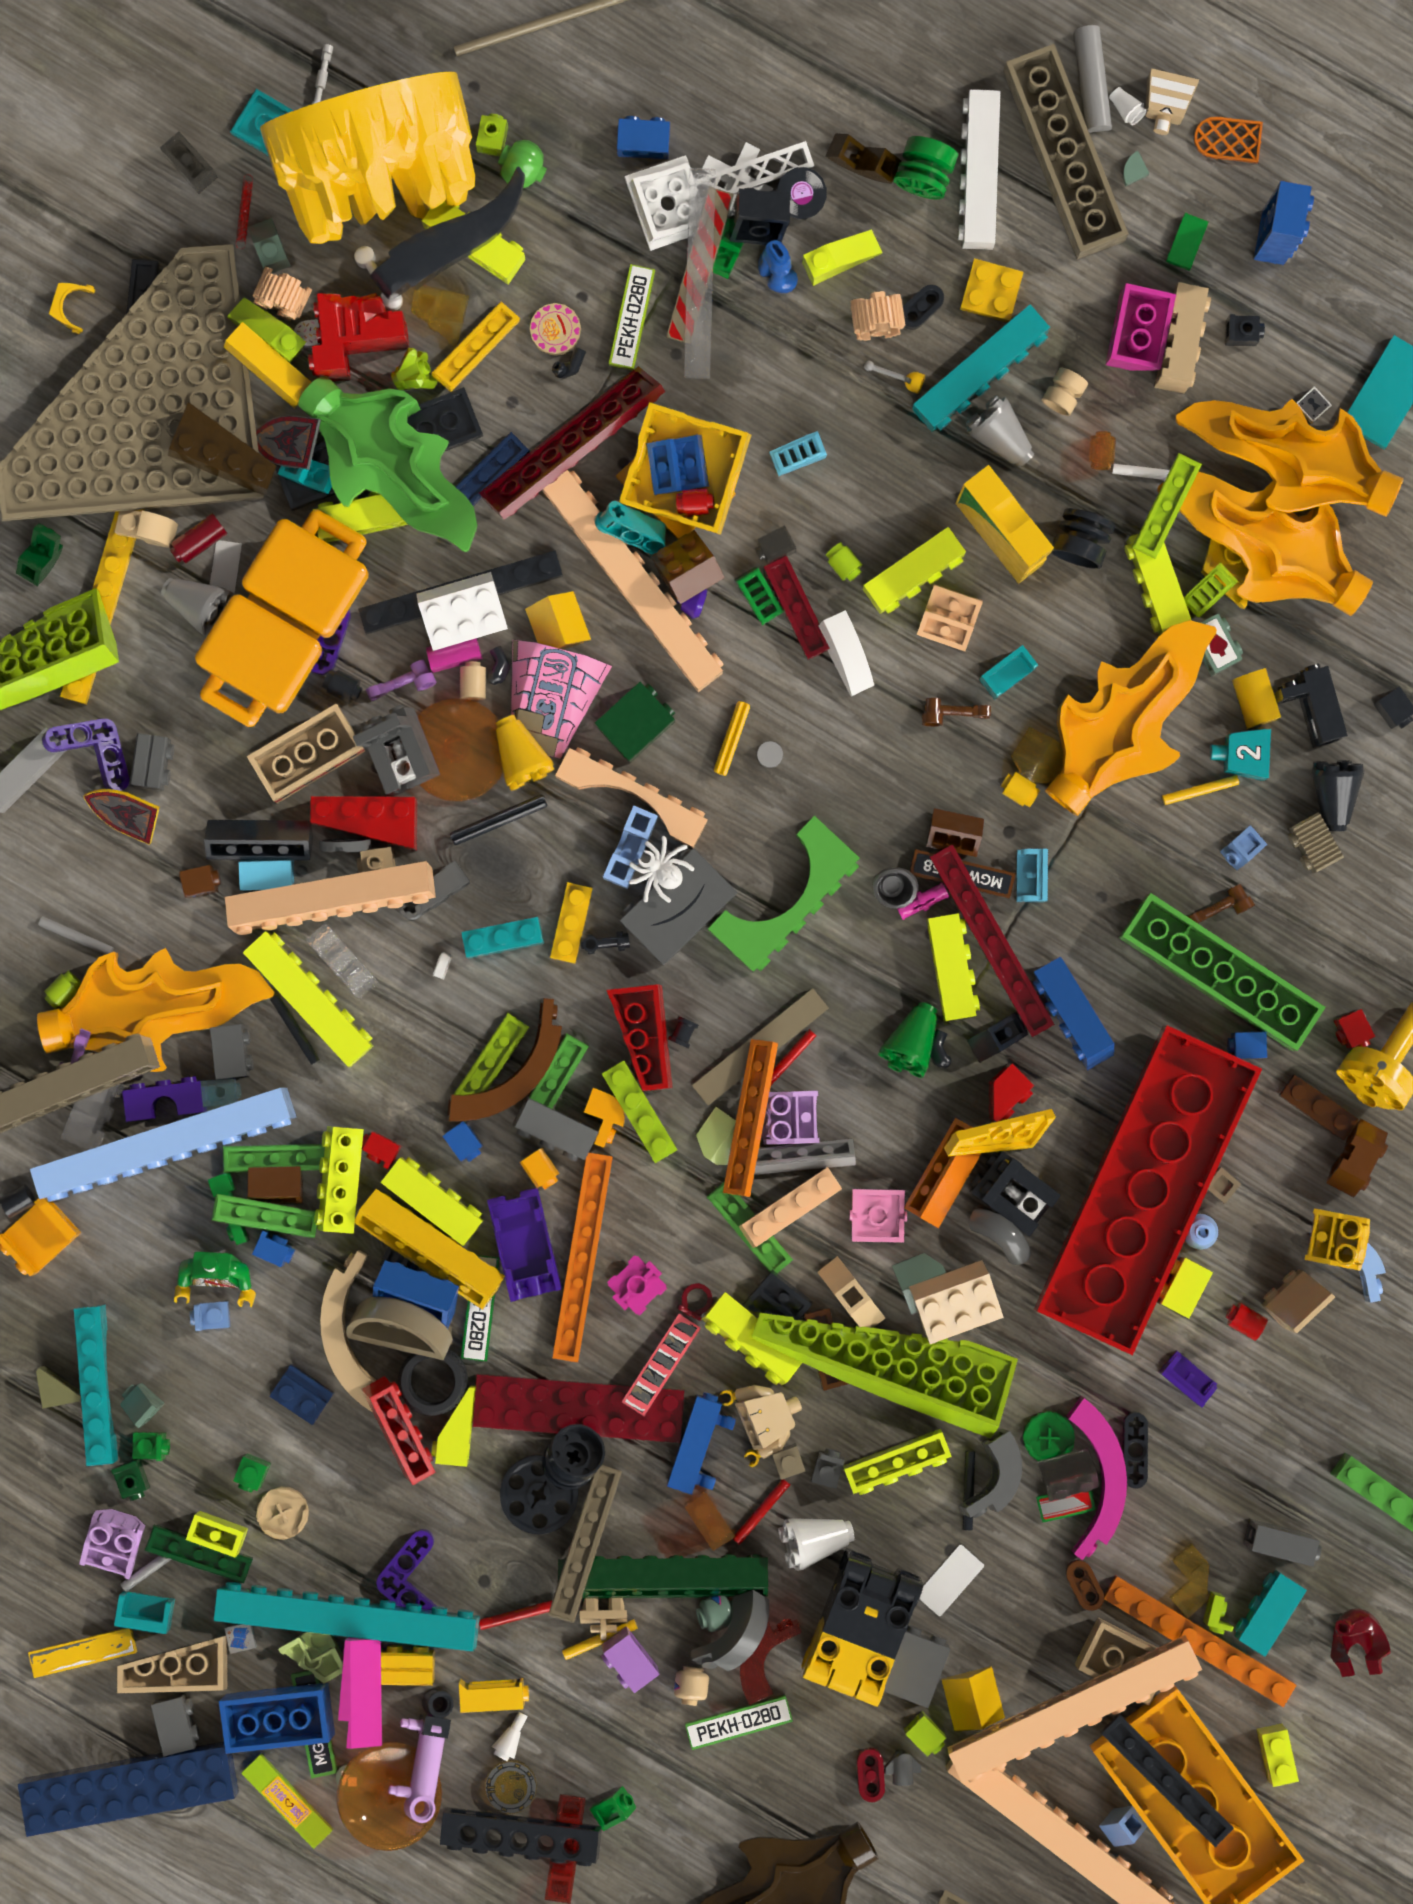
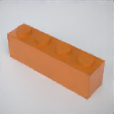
[904,1118,982,1228]

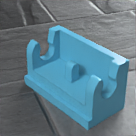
[1016,849,1048,902]
[238,860,294,890]

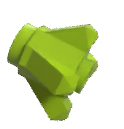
[391,348,437,390]

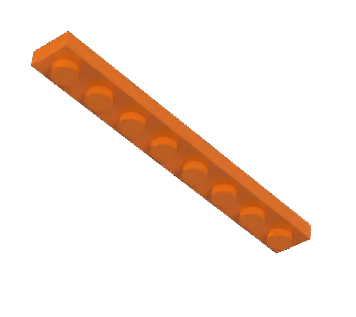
[552,1152,613,1363]
[1104,1575,1297,1708]

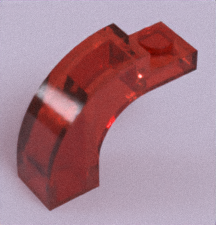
[740,1618,802,1705]

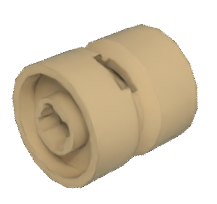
[1042,368,1088,416]

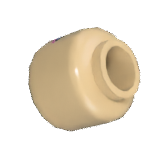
[674,1666,709,1706]

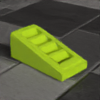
[1184,563,1238,617]

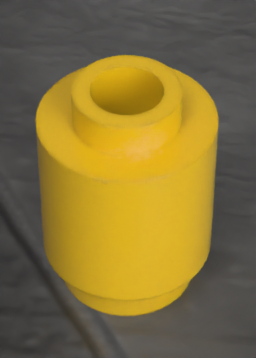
[1000,772,1041,808]

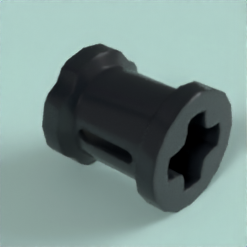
[668,1016,699,1049]

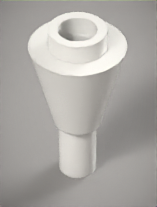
[491,1711,528,1761]

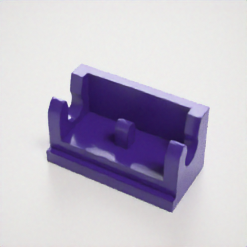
[1158,1350,1218,1408]

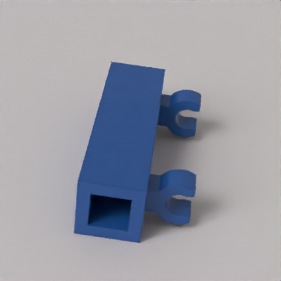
[667,1392,736,1495]

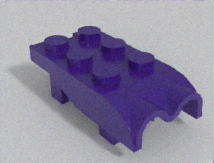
[487,1188,561,1302]

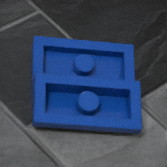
[646,435,709,495]

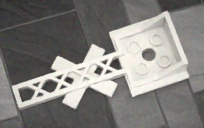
[624,141,814,251]

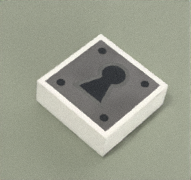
[1297,386,1332,424]

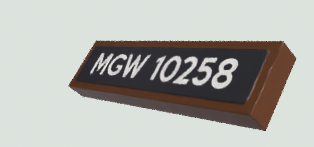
[910,849,1016,899]

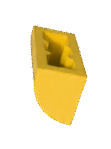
[1232,668,1281,729]

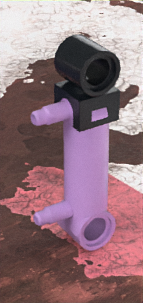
[388,1689,454,1823]

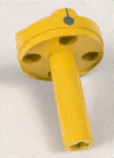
[1337,1002,1413,1111]

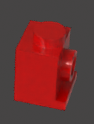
[362,1131,402,1169]

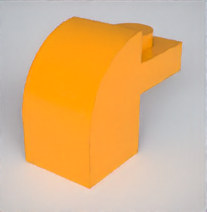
[584,1088,625,1147]

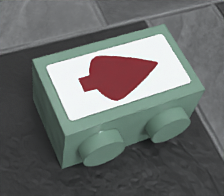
[1201,614,1243,677]

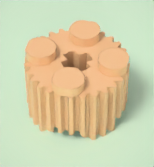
[252,267,312,321]
[850,291,905,341]

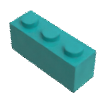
[461,917,544,959]
[1234,1570,1307,1657]

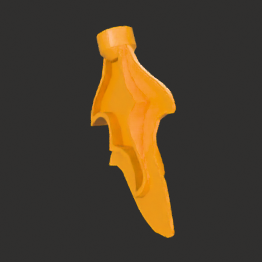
[1175,399,1404,517]
[1157,472,1373,616]
[1045,620,1217,816]
[37,948,274,1072]

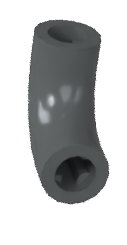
[969,1207,1031,1265]

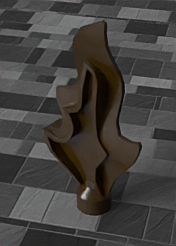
[700,1821,879,1904]

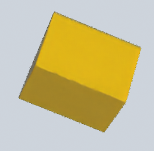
[525,591,591,650]
[941,1666,1005,1731]

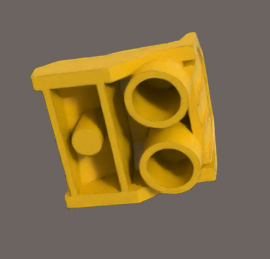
[1305,1208,1370,1271]

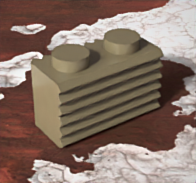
[1287,812,1344,874]

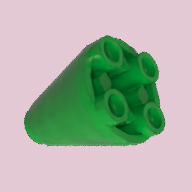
[878,1002,938,1078]

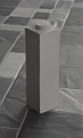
[0,728,67,814]

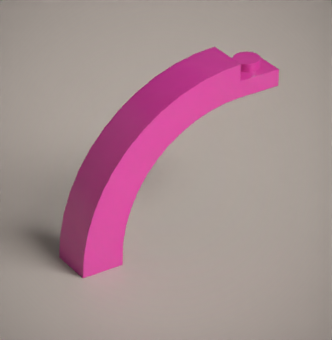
[1066,1396,1127,1560]

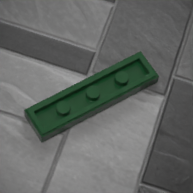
[144,1524,253,1584]

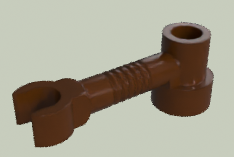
[922,698,991,727]
[1188,884,1255,924]

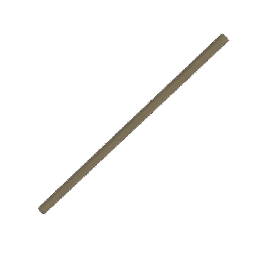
[453,0,629,57]

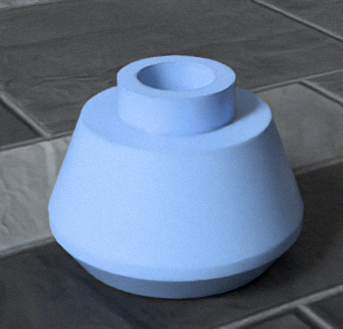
[1185,1214,1218,1250]

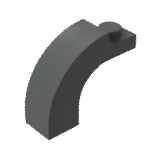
[959,1429,1022,1518]
[691,1590,769,1671]

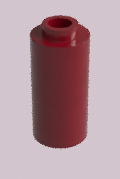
[170,513,228,564]

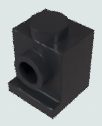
[1225,314,1265,346]

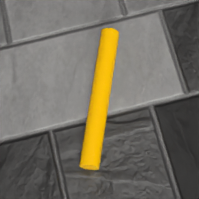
[1162,775,1239,805]
[562,1619,638,1660]

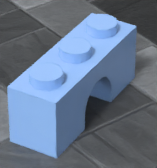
[603,806,658,889]

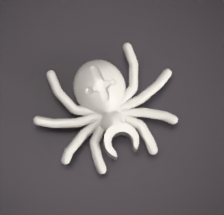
[629,836,694,903]

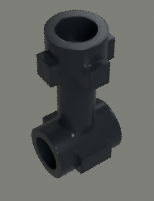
[581,931,630,955]

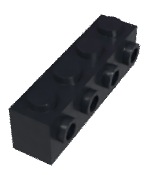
[204,820,313,860]

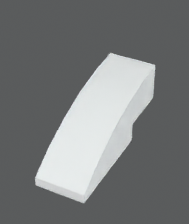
[819,610,874,696]

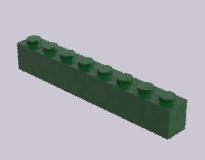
[558,1554,768,1599]

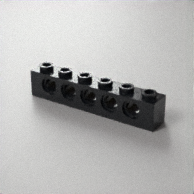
[440,1807,602,1866]

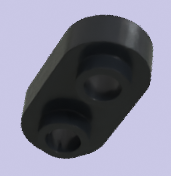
[903,285,944,330]

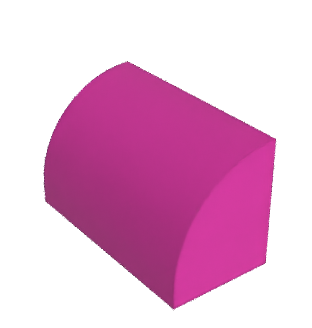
[426,638,483,673]

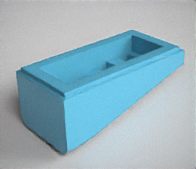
[769,431,827,477]

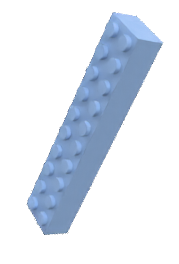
[30,1088,296,1202]

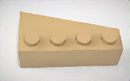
[1154,282,1211,394]
[117,1636,227,1693]

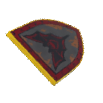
[83,789,160,845]

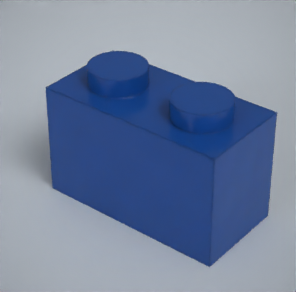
[617,116,670,159]

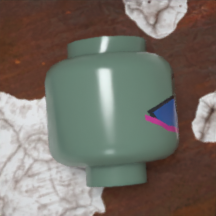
[696,1596,733,1633]

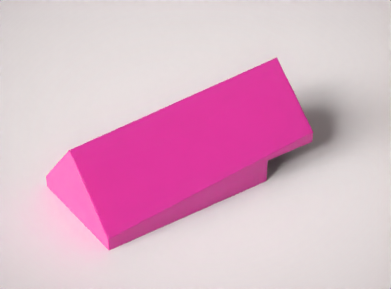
[338,1637,382,1749]

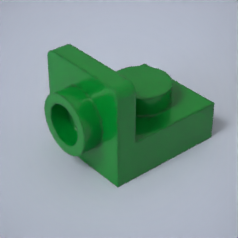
[132,1432,170,1461]
[589,1786,636,1831]

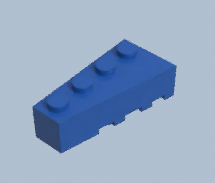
[1032,957,1114,1071]

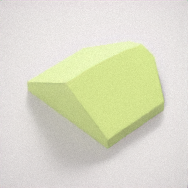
[696,1107,736,1165]

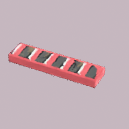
[622,1314,701,1416]

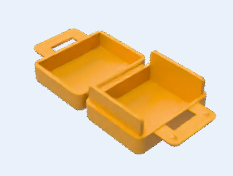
[195,509,369,727]

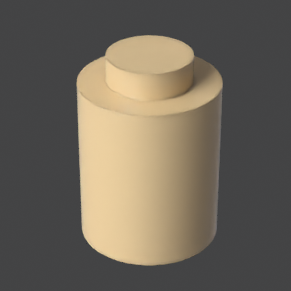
[460,661,486,700]

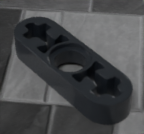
[1123,1411,1148,1489]

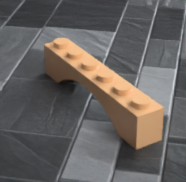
[555,747,707,849]

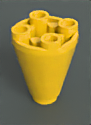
[495,715,554,791]

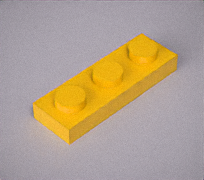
[550,882,593,964]

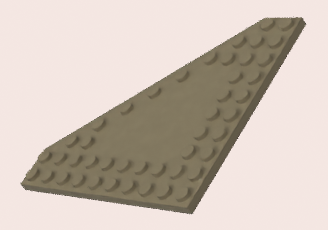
[0,244,264,521]

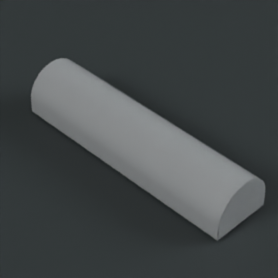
[1074,25,1112,133]
[754,1139,856,1175]

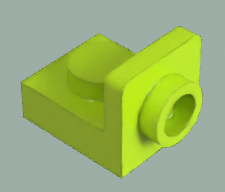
[1203,1591,1233,1634]

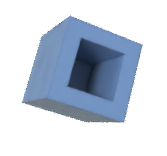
[1099,1806,1148,1847]

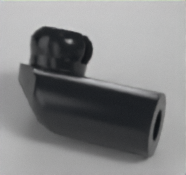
[552,347,586,379]
[931,1029,952,1068]

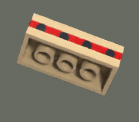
[247,704,366,804]

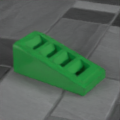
[734,567,784,625]

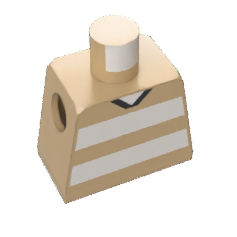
[1145,69,1199,135]

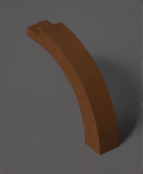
[447,998,562,1121]

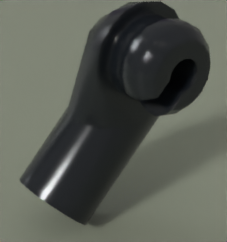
[487,646,510,685]

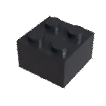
[729,188,790,245]

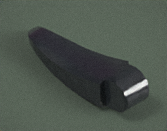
[370,166,525,299]

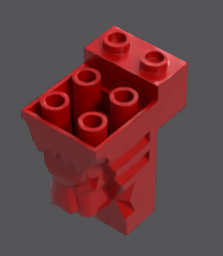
[308,293,409,382]

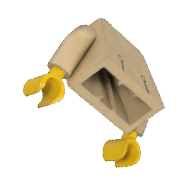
[720,1385,802,1467]

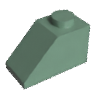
[248,218,291,273]
[120,1383,165,1428]

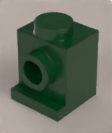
[111,1459,150,1501]

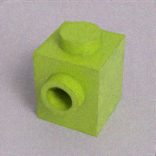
[476,114,508,157]

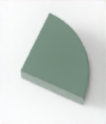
[1123,151,1149,187]

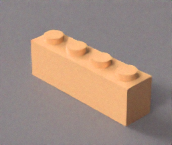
[738,1167,842,1248]

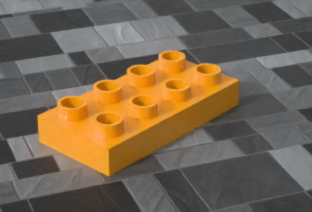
[1089,1685,1304,1904]

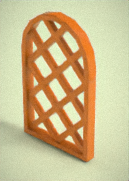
[1194,117,1263,163]

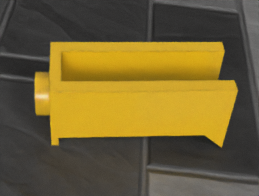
[459,1678,529,1713]

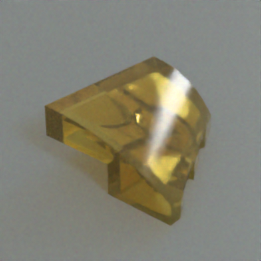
[411,285,469,346]

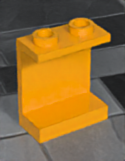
[0,1198,81,1276]

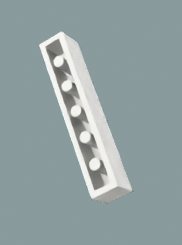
[958,90,1000,250]

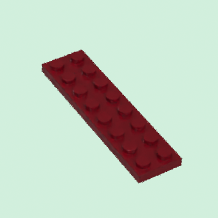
[479,366,666,520]
[473,1374,684,1443]

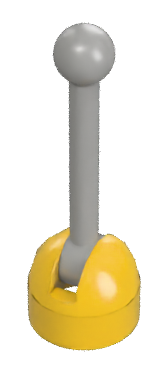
[864,361,925,394]

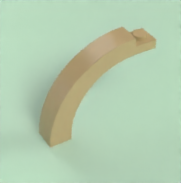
[320,1250,376,1412]

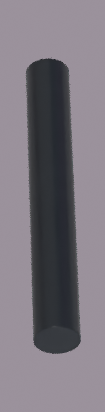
[270,994,320,1065]
[962,1451,975,1531]

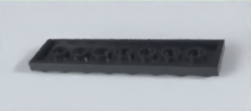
[273,387,483,511]

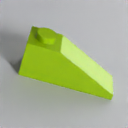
[227,297,306,364]

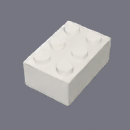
[417,572,508,651]

